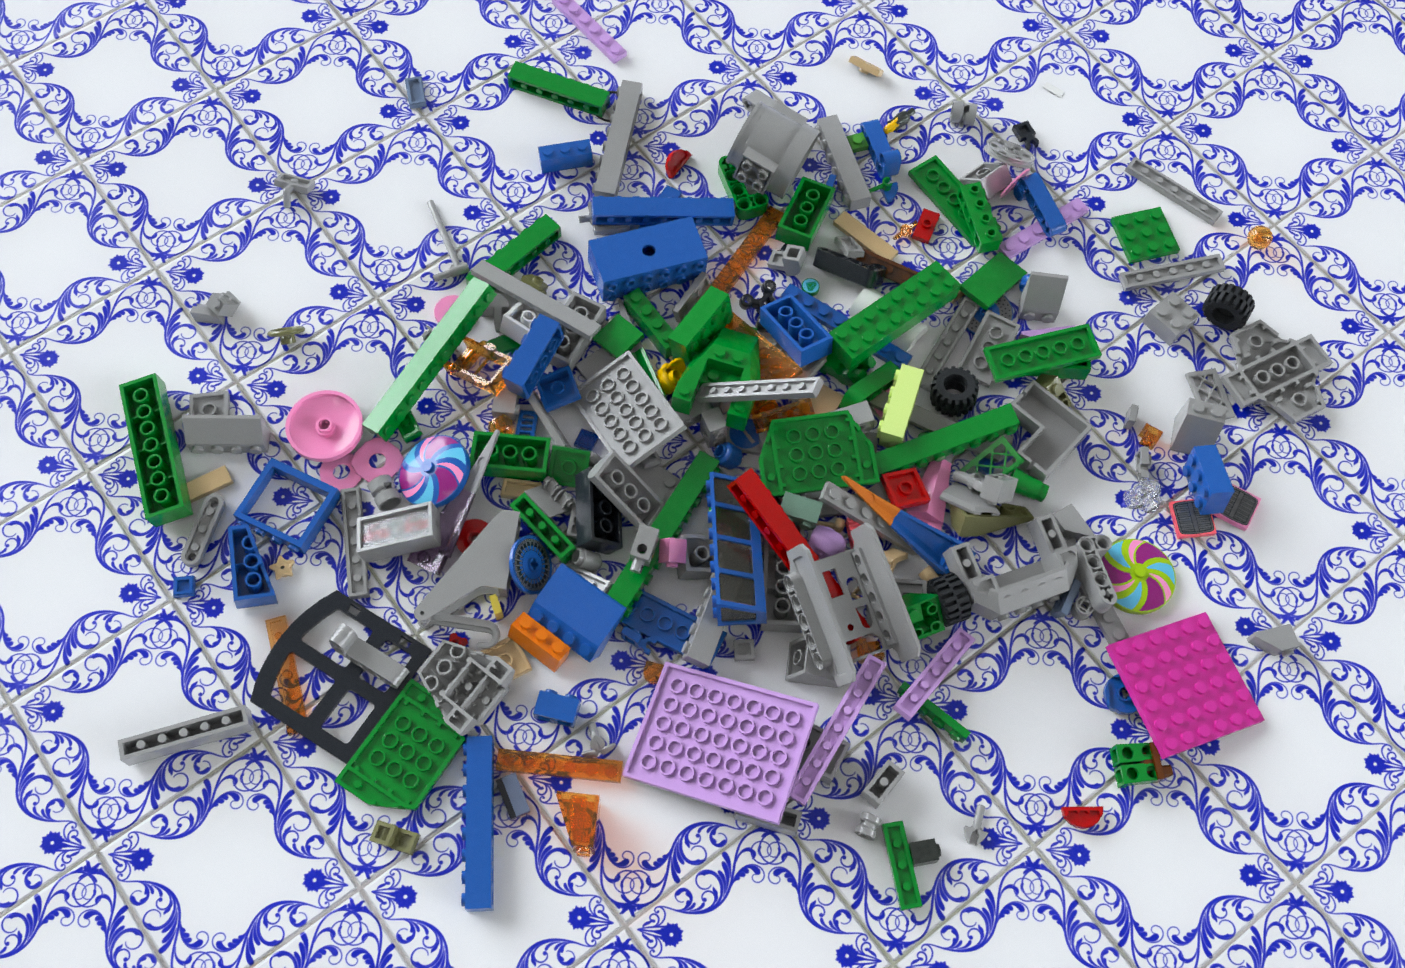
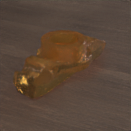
[893,220,917,240]

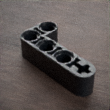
[813,247,887,288]

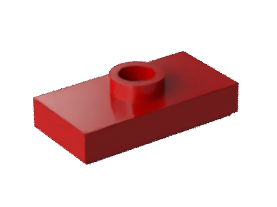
[912,208,940,244]

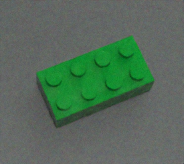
[775,176,836,252]
[668,286,733,366]
[470,431,552,482]

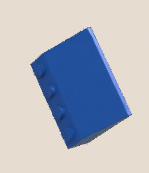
[528,563,627,663]

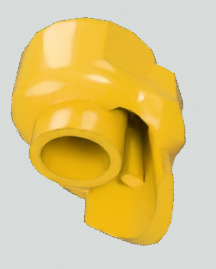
[657,357,686,395]

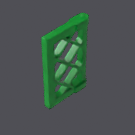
[960,436,1025,493]

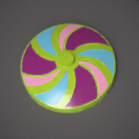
[1101,539,1176,615]

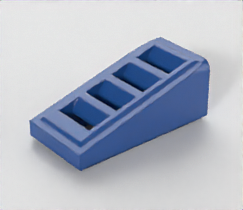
[515,410,539,436]

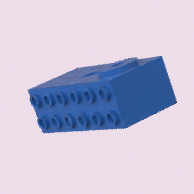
[588,216,708,302]

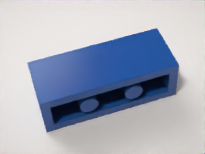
[538,139,593,174]

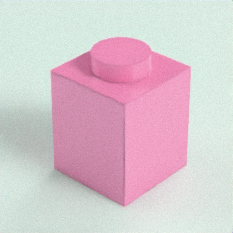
[659,538,687,568]

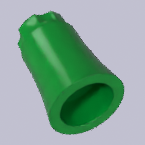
[1009,468,1049,502]

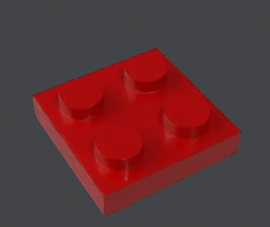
[879,467,931,509]

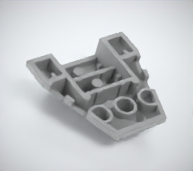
[417,639,515,736]

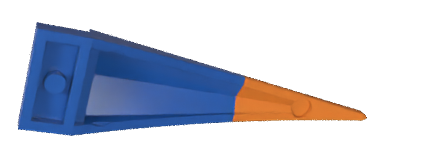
[841,476,976,575]

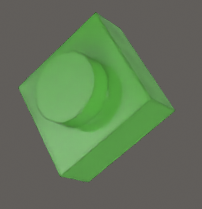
[847,132,868,153]

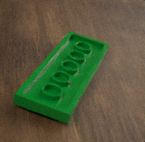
[908,155,1001,247]
[983,323,1102,383]

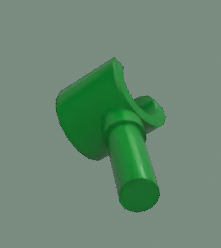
[869,177,893,193]

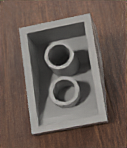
[1018,271,1068,323]

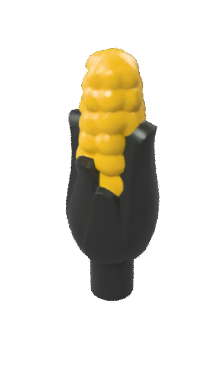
[883,108,916,134]

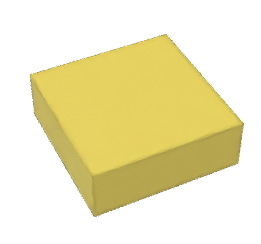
[489,594,504,620]

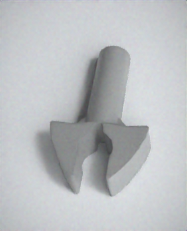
[964,804,988,845]

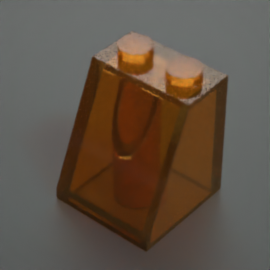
[556,791,601,857]

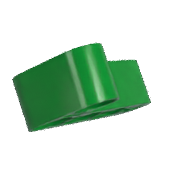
[718,156,769,220]
[838,361,900,409]

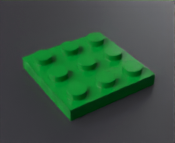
[1110,207,1180,264]

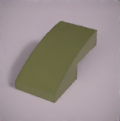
[369,820,421,856]

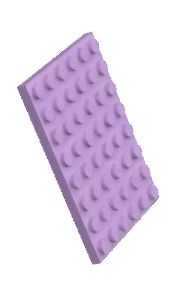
[622,662,819,825]

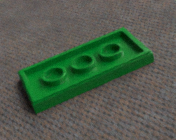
[960,252,1028,311]

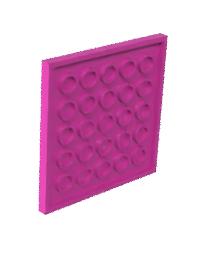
[1105,612,1265,760]

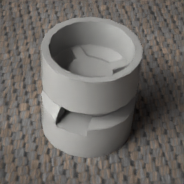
[949,100,978,126]
[368,475,402,511]

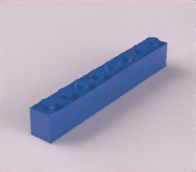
[591,196,735,226]
[461,735,494,912]

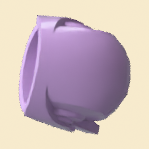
[809,525,849,570]

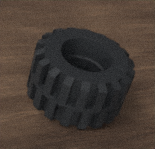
[1202,283,1255,330]
[930,366,979,417]
[927,572,971,627]

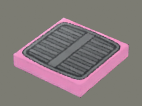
[1212,484,1261,531]

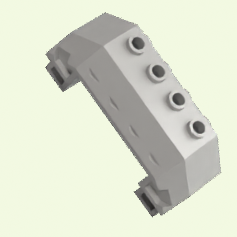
[942,513,1078,622]

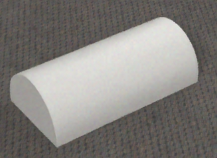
[848,287,928,353]

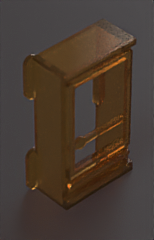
[443,337,512,396]

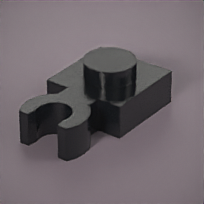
[1012,120,1039,151]

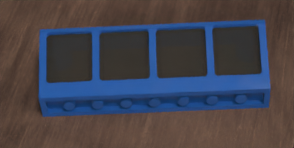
[706,472,767,626]

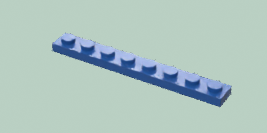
[780,283,913,368]

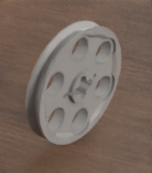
[984,138,1035,169]

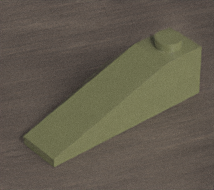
[949,503,1034,537]

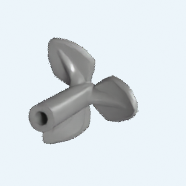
[581,722,616,758]

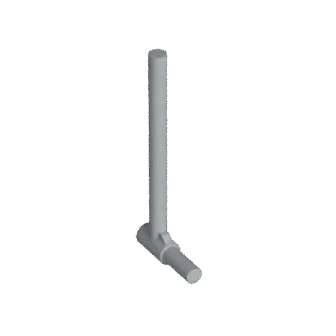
[427,200,470,282]

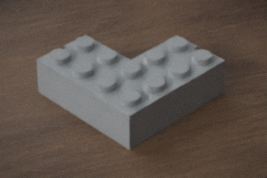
[1011,380,1093,483]

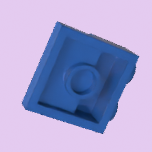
[536,365,582,413]

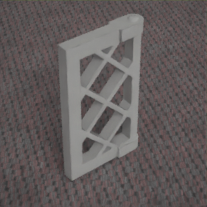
[1185,368,1235,419]

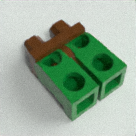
[1109,742,1173,788]

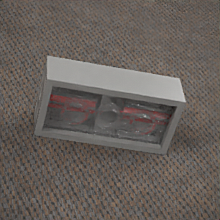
[357,501,441,563]

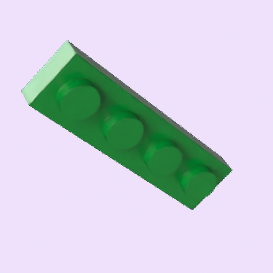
[897,681,971,743]
[881,820,922,911]

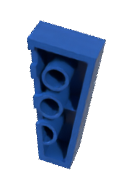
[228,524,278,609]

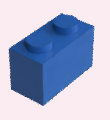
[533,689,581,728]

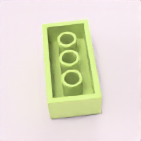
[876,364,924,448]

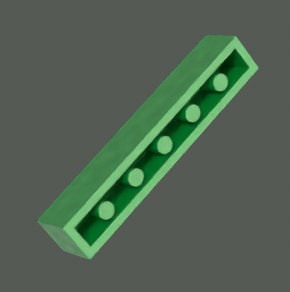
[507,61,610,117]
[465,214,561,290]

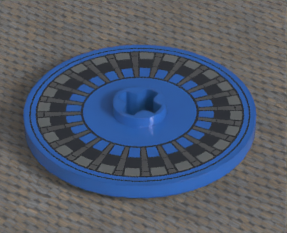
[509,535,552,595]

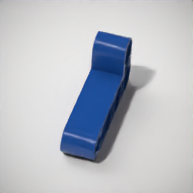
[860,119,902,179]
[1013,172,1067,237]

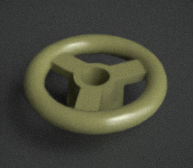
[267,326,305,345]

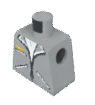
[630,523,660,574]

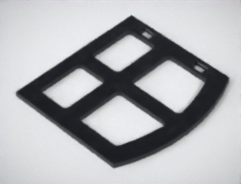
[250,590,432,765]

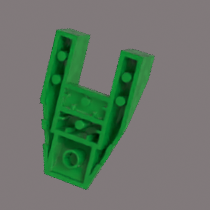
[671,327,760,431]

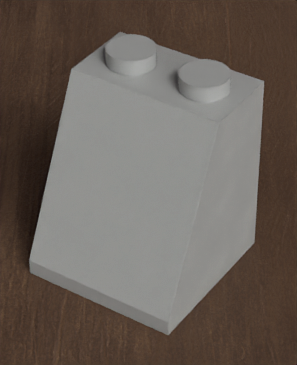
[1170,398,1227,455]
[785,636,852,688]

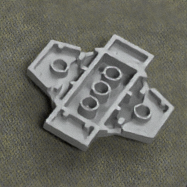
[1220,319,1333,424]

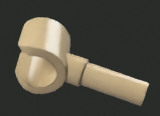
[817,518,845,532]

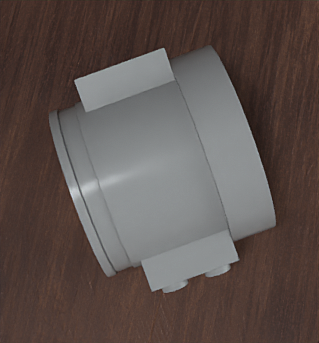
[726,101,820,199]

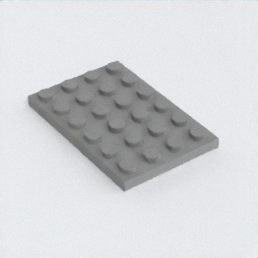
[574,350,687,468]

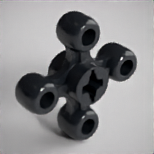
[739,280,776,333]

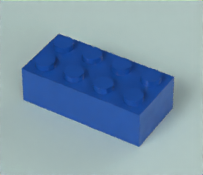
[760,294,833,368]
[502,314,565,400]

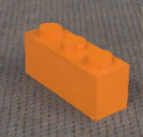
[508,612,571,673]

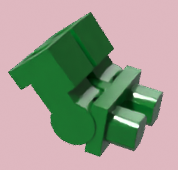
[819,353,876,386]

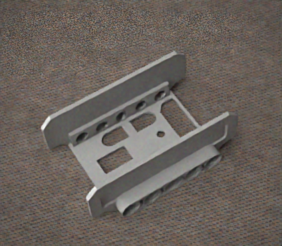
[783,522,921,687]

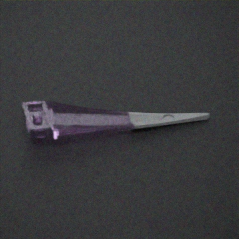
[407,429,500,576]

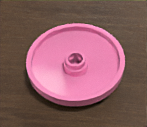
[285,390,364,462]

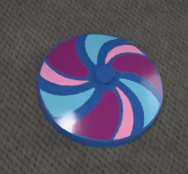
[399,435,471,508]

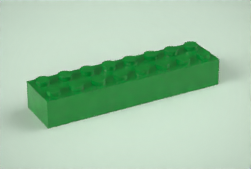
[829,261,961,371]
[119,373,193,527]

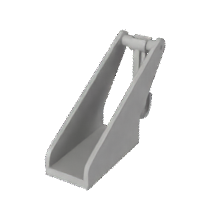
[414,510,521,649]

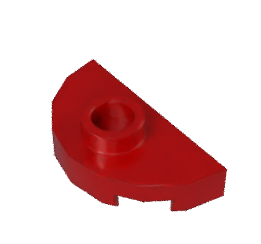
[665,149,692,179]
[1060,806,1104,829]

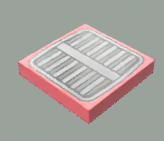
[1168,499,1217,539]

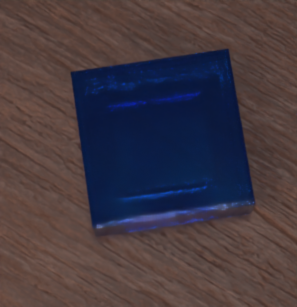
[574,428,599,452]

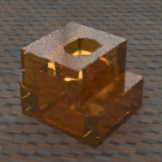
[1138,423,1163,450]

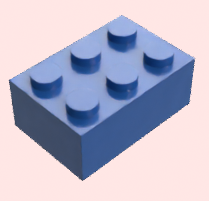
[1182,444,1235,515]

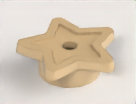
[269,555,295,580]

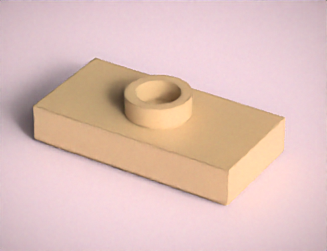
[848,56,884,77]

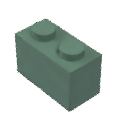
[781,491,823,531]

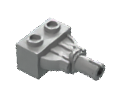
[953,470,1018,505]

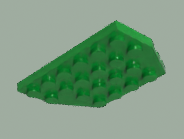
[758,410,880,498]
[335,678,466,811]

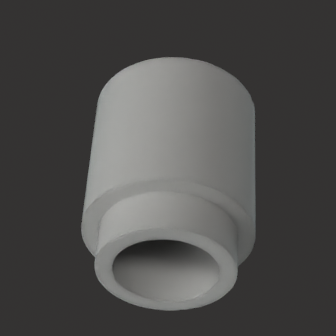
[572,548,602,572]

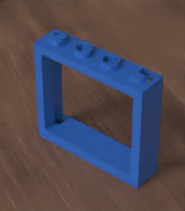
[233,458,341,554]

